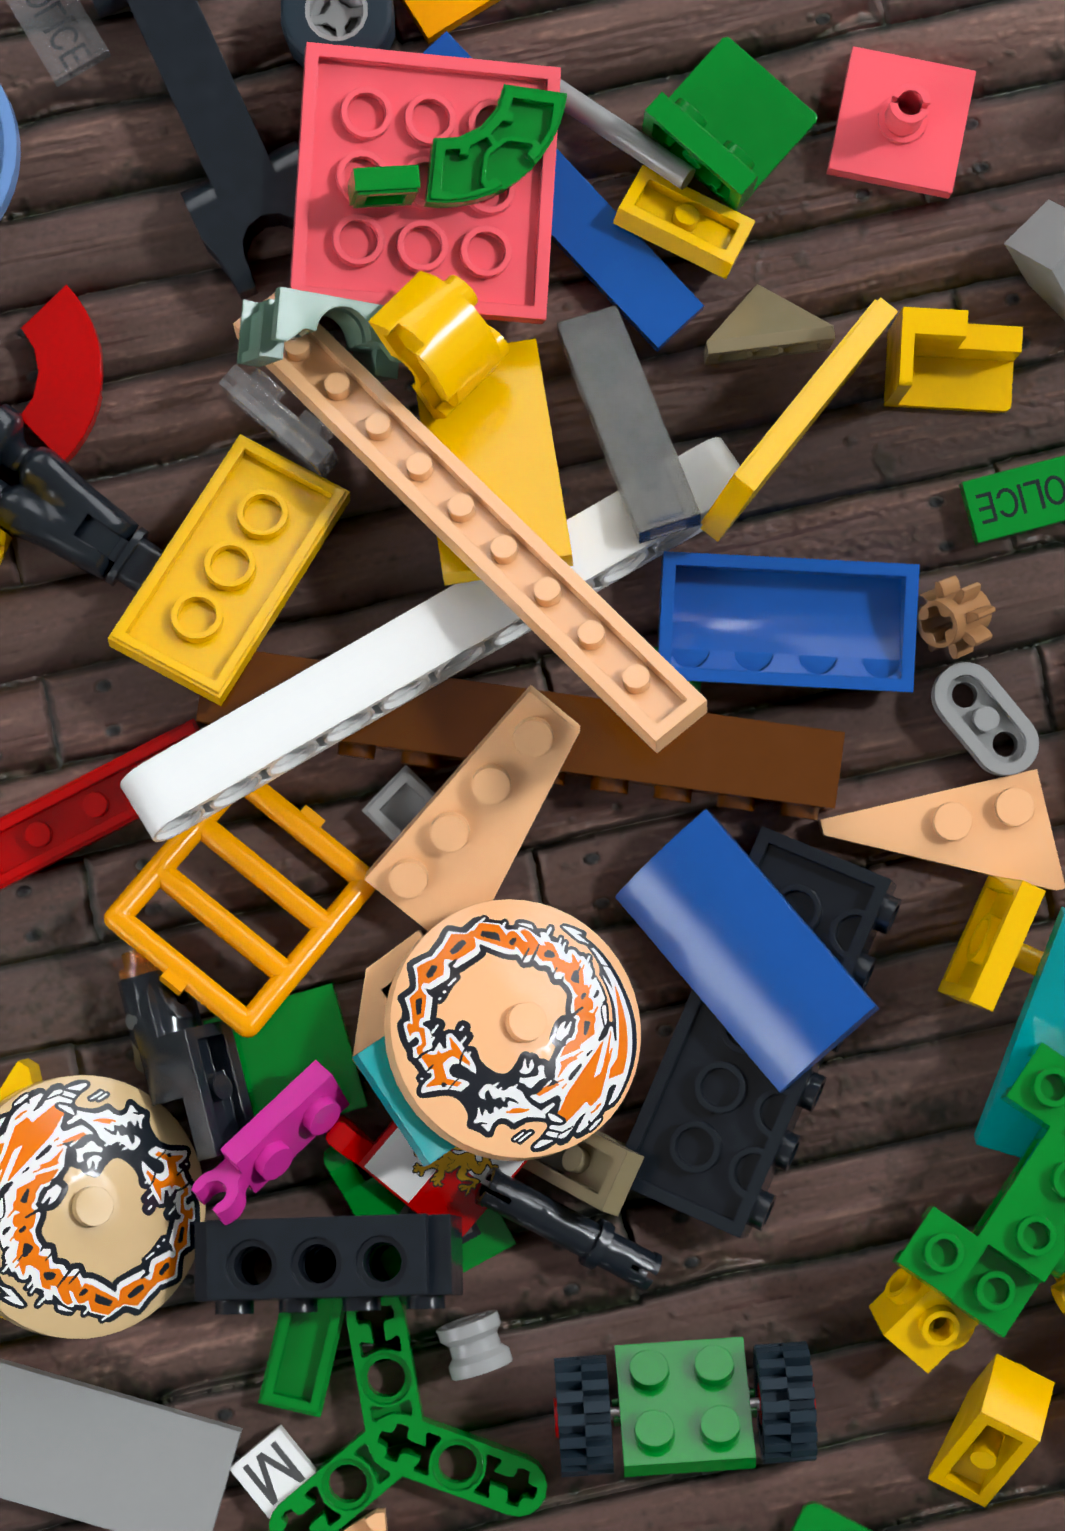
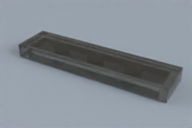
[557,305,701,544]

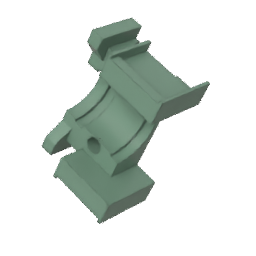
[237,286,402,383]

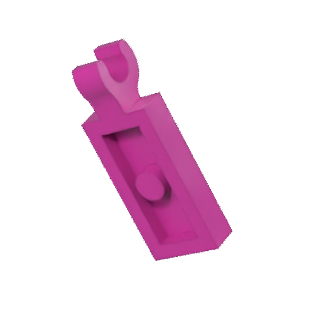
[191,1060,350,1225]

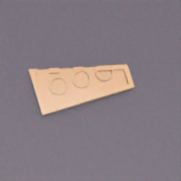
[364,685,580,931]

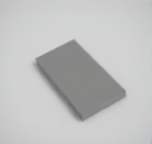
[0,1358,243,1531]

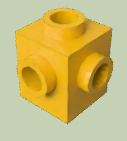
[869,1268,979,1373]

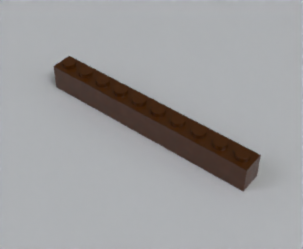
[196,651,845,821]

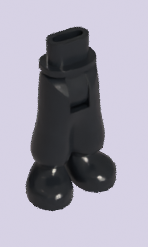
[0,404,164,593]

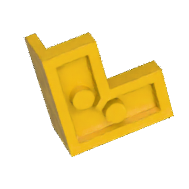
[884,307,1023,413]

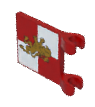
[326,1115,528,1237]

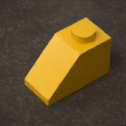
[928,1354,1055,1507]

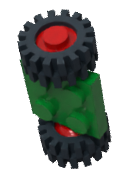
[553,1337,818,1477]

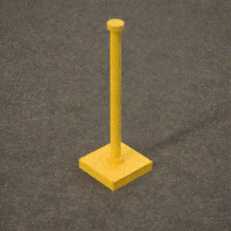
[937,875,1046,1011]

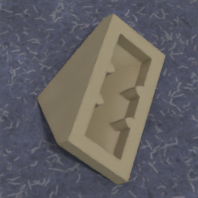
[703,284,835,365]

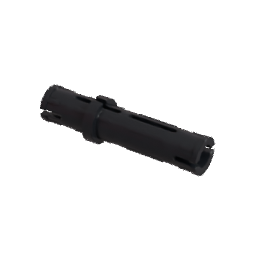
[475,1167,662,1292]

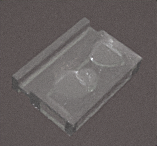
[219,364,339,478]

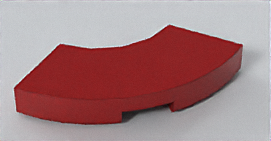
[21,284,104,463]

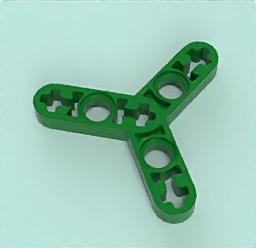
[269,1297,547,1531]

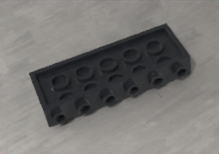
[625,826,902,1238]

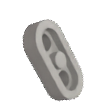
[931,662,1039,776]

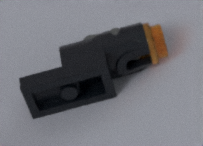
[117,942,254,1161]

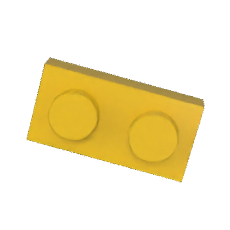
[613,165,755,279]

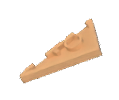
[818,769,1065,891]

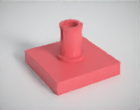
[826,46,976,199]

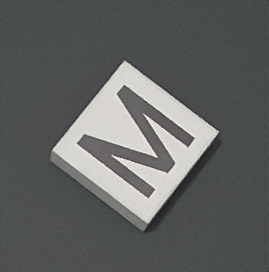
[230,1424,317,1519]

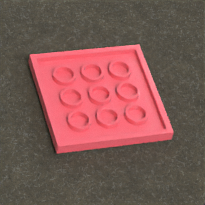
[290,42,561,324]

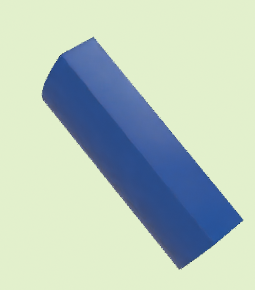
[658,551,920,693]
[615,809,880,1093]

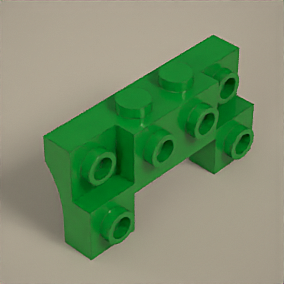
[892,1042,1065,1338]

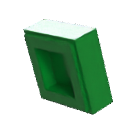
[347,165,421,208]

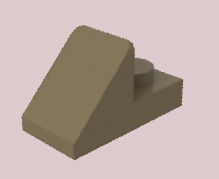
[522,1130,644,1217]

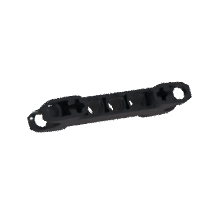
[92,0,299,301]

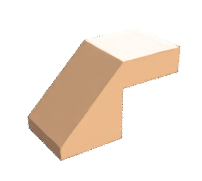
[352,930,424,1070]

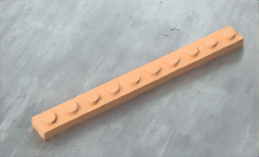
[233,293,707,753]

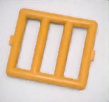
[104,784,376,1038]

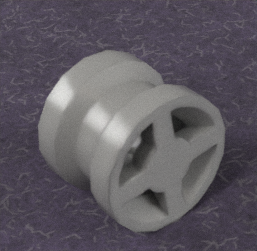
[436,1310,513,1381]

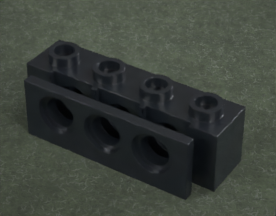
[195,1213,463,1315]

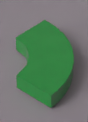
[424,84,567,208]

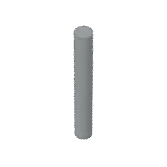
[560,79,696,190]

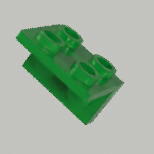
[642,37,818,211]

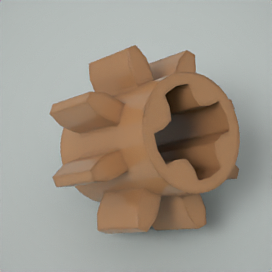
[917,575,996,659]

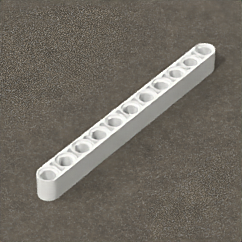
[120,437,740,842]

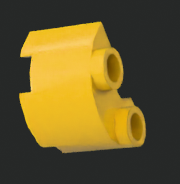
[368,270,509,419]

